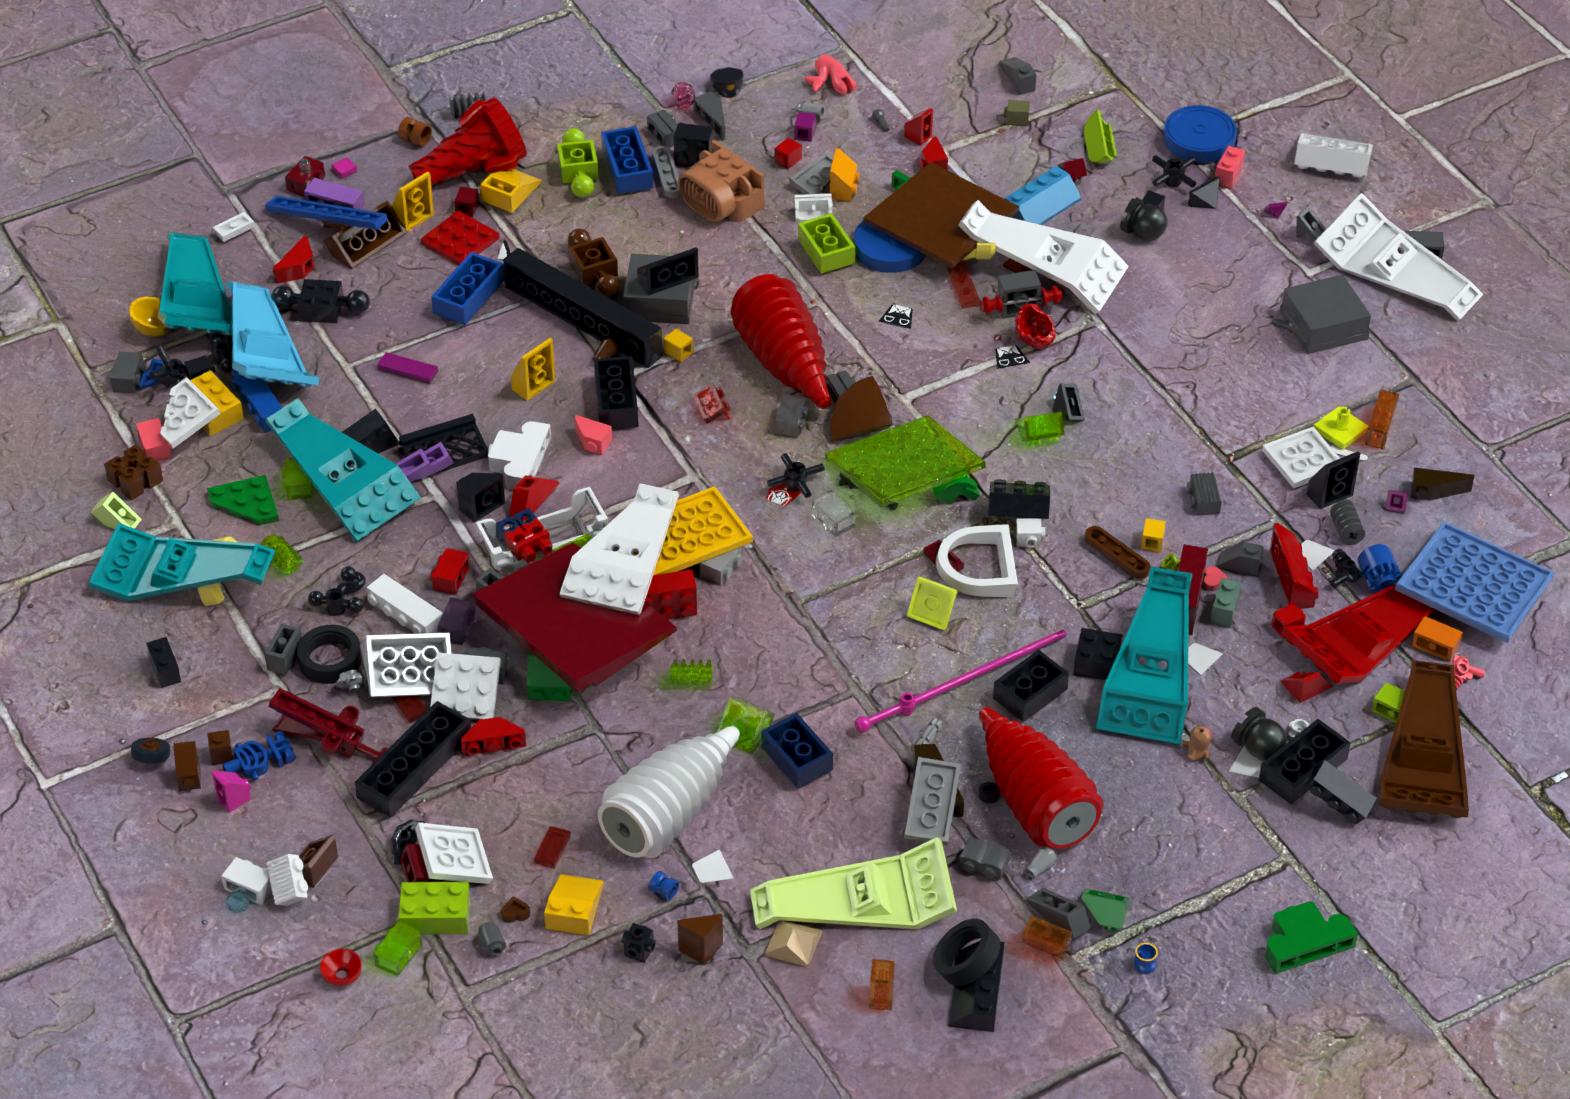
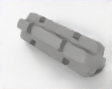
[915,718,942,745]

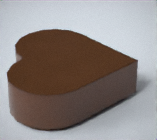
[501,896,530,923]

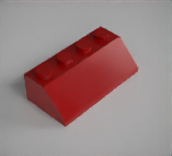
[1270,523,1318,609]

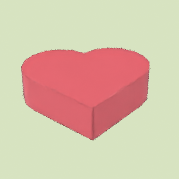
[1203,566,1229,591]

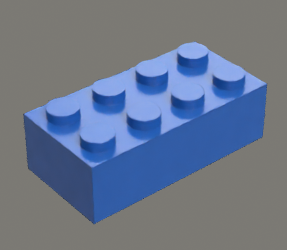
[601,126,653,194]
[431,252,505,325]

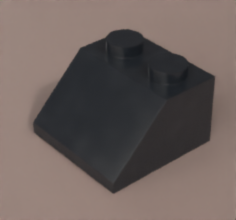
[456,472,505,523]

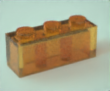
[1365,389,1399,450]

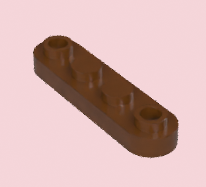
[1085,526,1150,579]

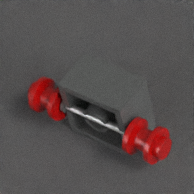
[980,270,1062,319]

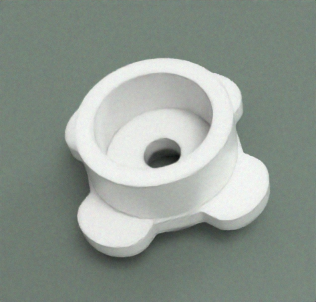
[1289,719,1310,738]

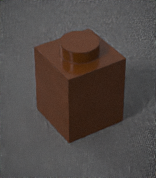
[207,730,233,766]

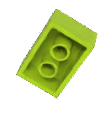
[798,213,855,274]
[399,882,470,935]

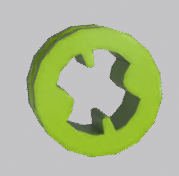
[1161,553,1180,571]

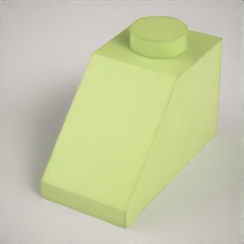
[91,492,142,529]

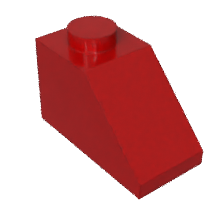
[904,108,933,146]
[919,136,948,170]

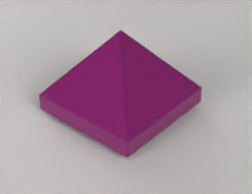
[1264,202,1287,218]
[1385,490,1409,513]

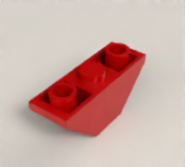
[273,235,314,283]
[509,475,559,521]
[461,717,526,756]

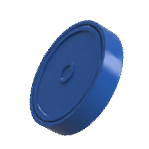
[1163,105,1237,163]
[854,221,926,273]

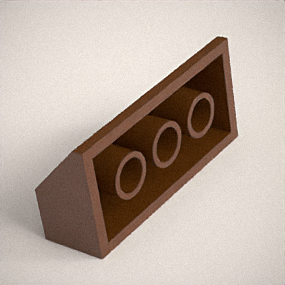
[323,200,407,269]

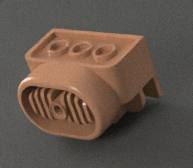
[678,140,764,222]

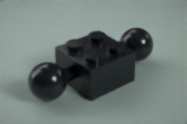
[271,279,370,323]

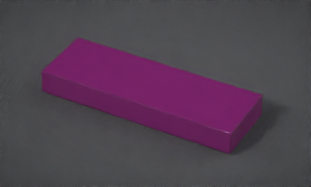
[377,352,438,384]

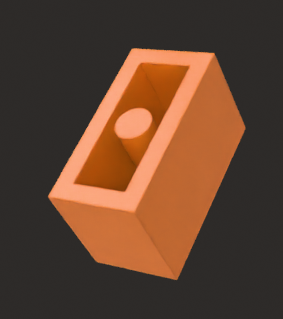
[1412,616,1463,662]

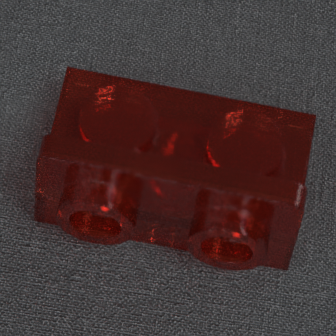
[692,382,732,424]

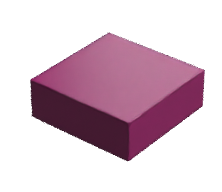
[332,157,357,178]

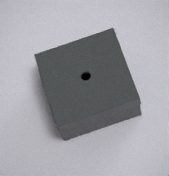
[623,253,696,324]
[1280,275,1371,354]

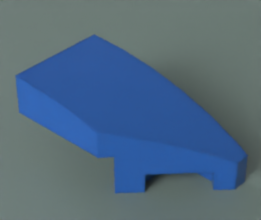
[139,358,163,389]

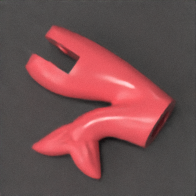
[804,54,857,95]

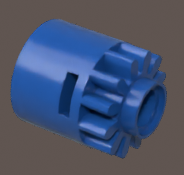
[1357,544,1402,593]

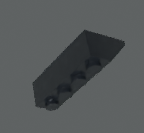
[949,941,1005,1032]

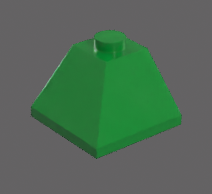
[1082,888,1130,931]

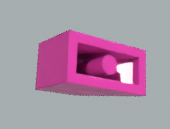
[212,770,251,812]

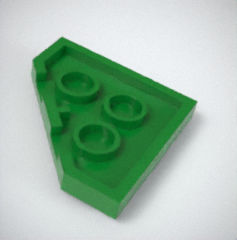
[207,475,279,526]

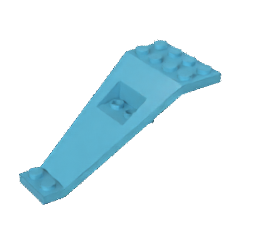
[226,281,320,388]

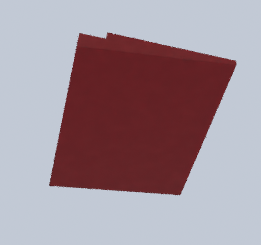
[473,542,677,693]

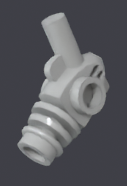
[336,670,368,692]

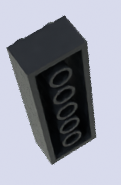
[355,701,471,818]

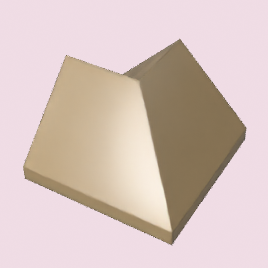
[765,920,822,968]

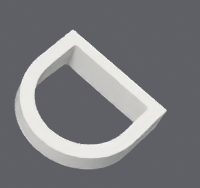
[936,525,1018,598]

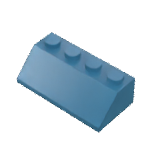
[1005,166,1081,225]

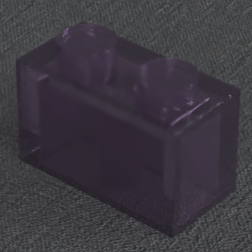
[437,597,477,645]

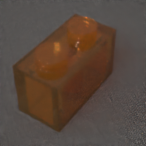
[1022,915,1073,960]
[869,959,895,1010]

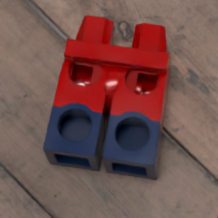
[496,508,553,563]

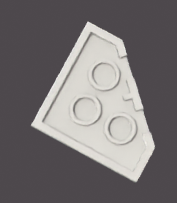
[160,377,221,448]

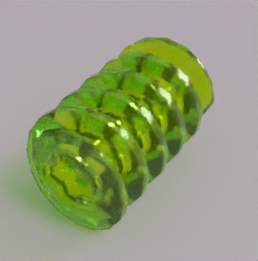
[261,534,303,575]
[670,659,713,686]

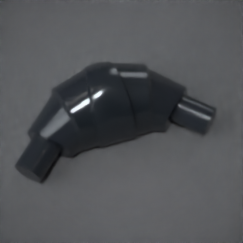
[391,820,425,865]

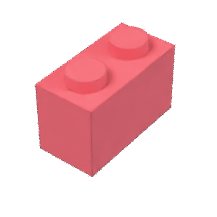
[1215,146,1245,189]
[136,418,173,461]

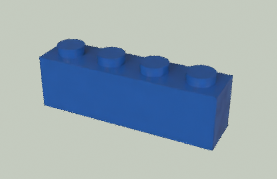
[230,371,282,433]

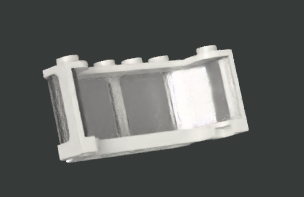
[476,487,608,574]

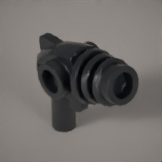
[1330,549,1363,588]

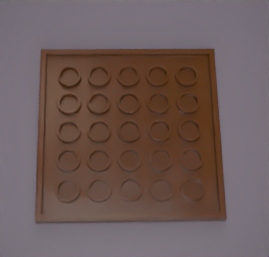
[863,162,1019,268]

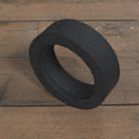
[297,625,362,684]
[933,918,1000,986]

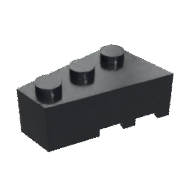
[342,408,399,466]

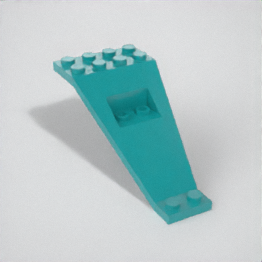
[158,231,232,335]
[265,398,421,542]
[88,523,276,601]

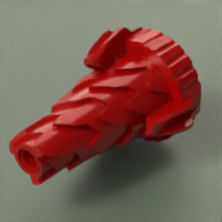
[408,97,527,186]

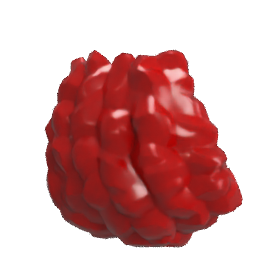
[1015,303,1056,349]

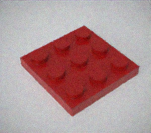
[421,210,500,265]

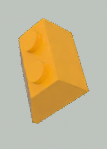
[830,148,860,202]

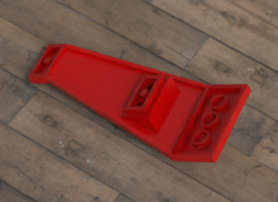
[1281,583,1436,684]

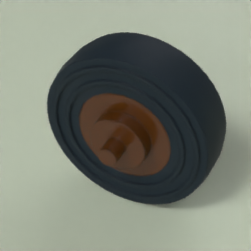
[131,737,170,764]

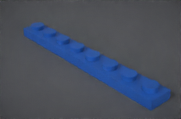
[265,196,388,230]

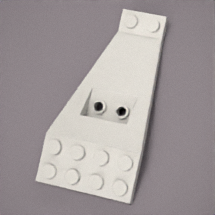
[1313,193,1483,321]
[958,200,1129,314]
[560,483,679,615]

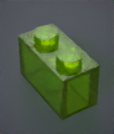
[281,457,312,500]
[373,921,423,977]

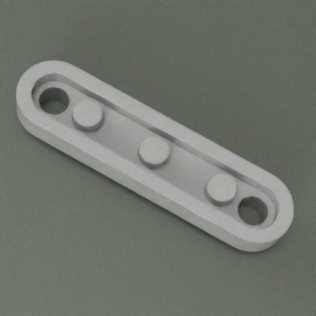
[652,146,681,198]

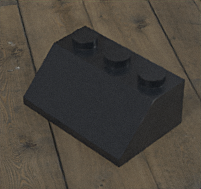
[637,247,699,296]

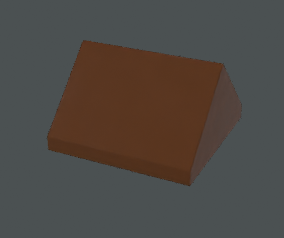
[299,835,338,888]
[677,913,723,965]

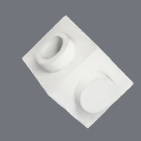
[1016,519,1045,547]

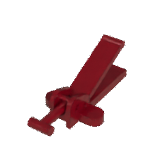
[269,688,388,764]

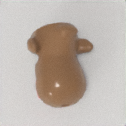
[1182,726,1212,761]

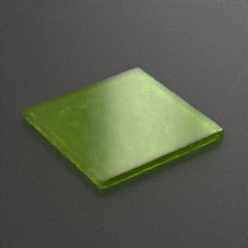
[825,415,986,507]

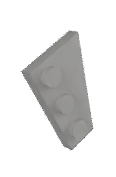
[789,152,833,195]

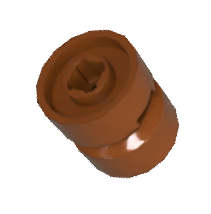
[398,116,432,147]

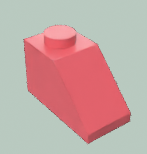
[575,415,612,455]

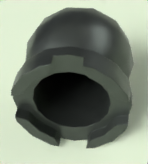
[1120,197,1168,241]
[1231,707,1287,761]

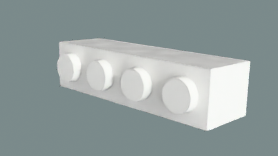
[367,574,444,634]

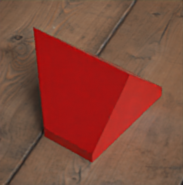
[1281,672,1333,703]

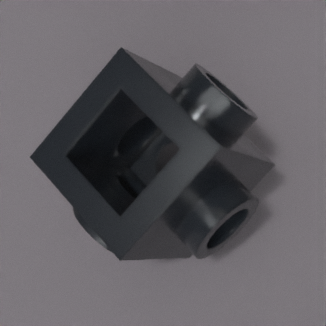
[622,923,656,963]

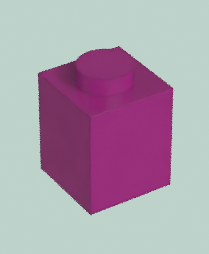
[794,112,816,142]

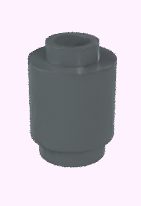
[478,922,506,956]

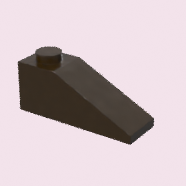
[1410,467,1474,501]

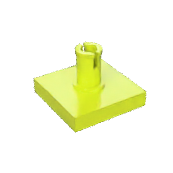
[1313,407,1369,450]
[907,577,957,630]

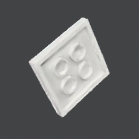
[1262,427,1340,488]
[430,652,501,720]
[415,823,493,884]

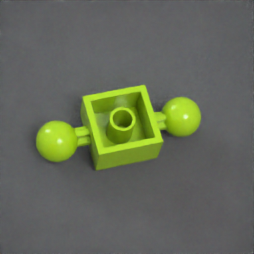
[557,128,599,198]

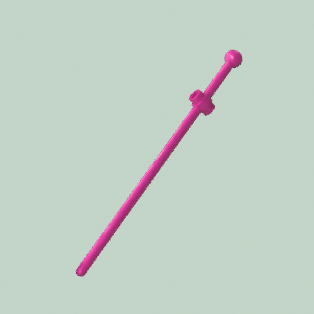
[854,630,1067,733]

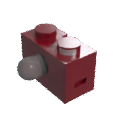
[285,156,325,197]

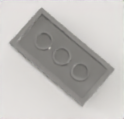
[904,757,961,845]

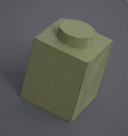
[1003,100,1030,126]

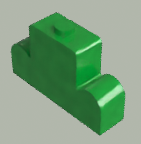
[1265,901,1358,974]

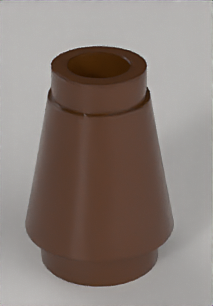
[592,338,619,362]

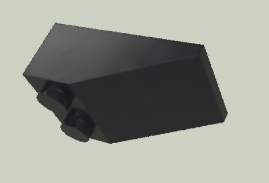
[1307,451,1361,509]

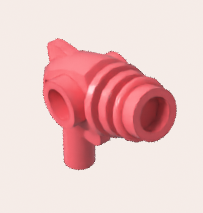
[1451,655,1485,691]

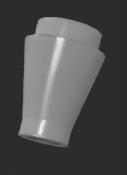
[1025,846,1057,879]

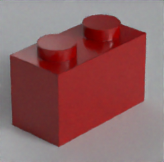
[430,548,470,595]

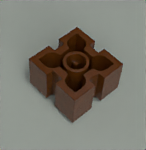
[104,444,163,501]

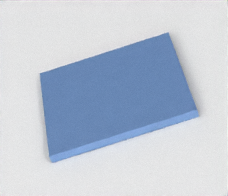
[1394,521,1555,643]

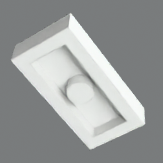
[213,212,255,242]

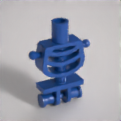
[222,731,296,780]

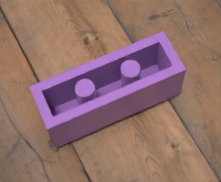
[304,178,365,210]

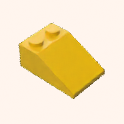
[391,172,434,232]
[511,338,556,401]
[544,874,604,936]

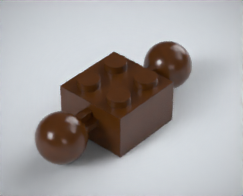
[567,228,620,298]

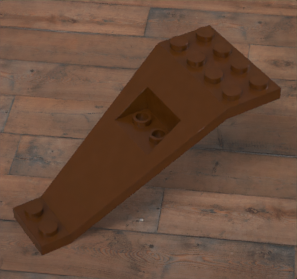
[1379,660,1469,818]

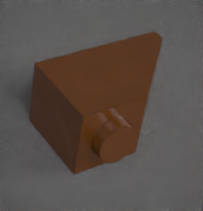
[173,741,201,791]

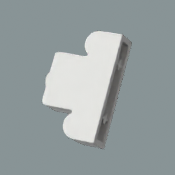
[488,421,551,490]

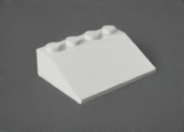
[1294,133,1373,178]
[362,633,451,697]

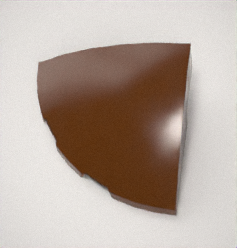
[830,376,892,442]

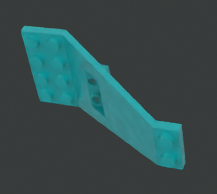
[1096,566,1192,744]

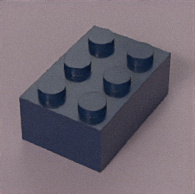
[761,713,833,789]

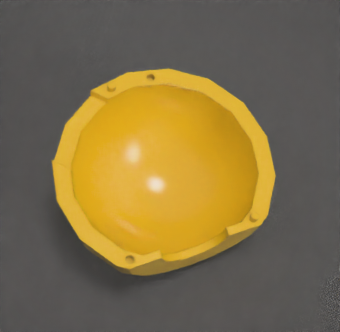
[129,296,171,337]

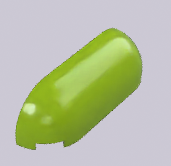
[1084,109,1117,164]

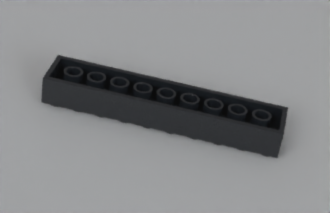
[503,248,663,368]

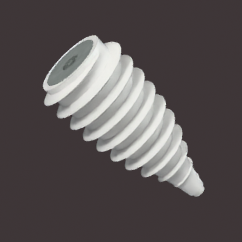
[598,726,740,858]

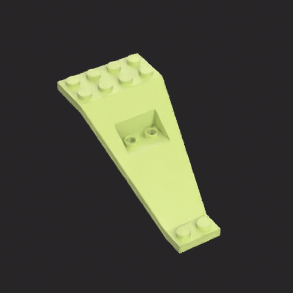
[750,837,957,930]

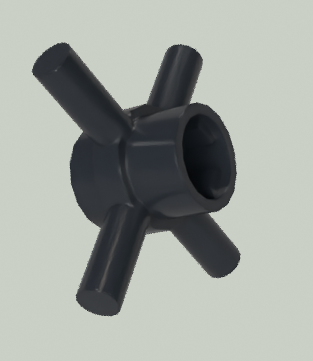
[1152,155,1196,188]
[149,345,186,387]
[767,453,825,498]

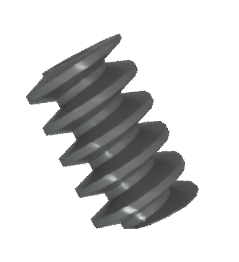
[449,92,486,118]
[1330,499,1365,545]

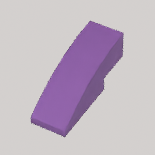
[396,442,454,482]

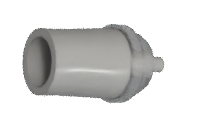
[791,101,825,119]

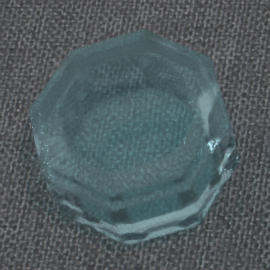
[227,890,250,913]

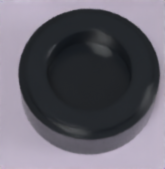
[978,782,1000,804]

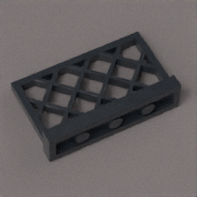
[399,414,488,474]

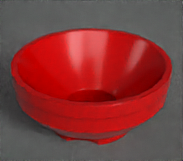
[320,948,362,986]

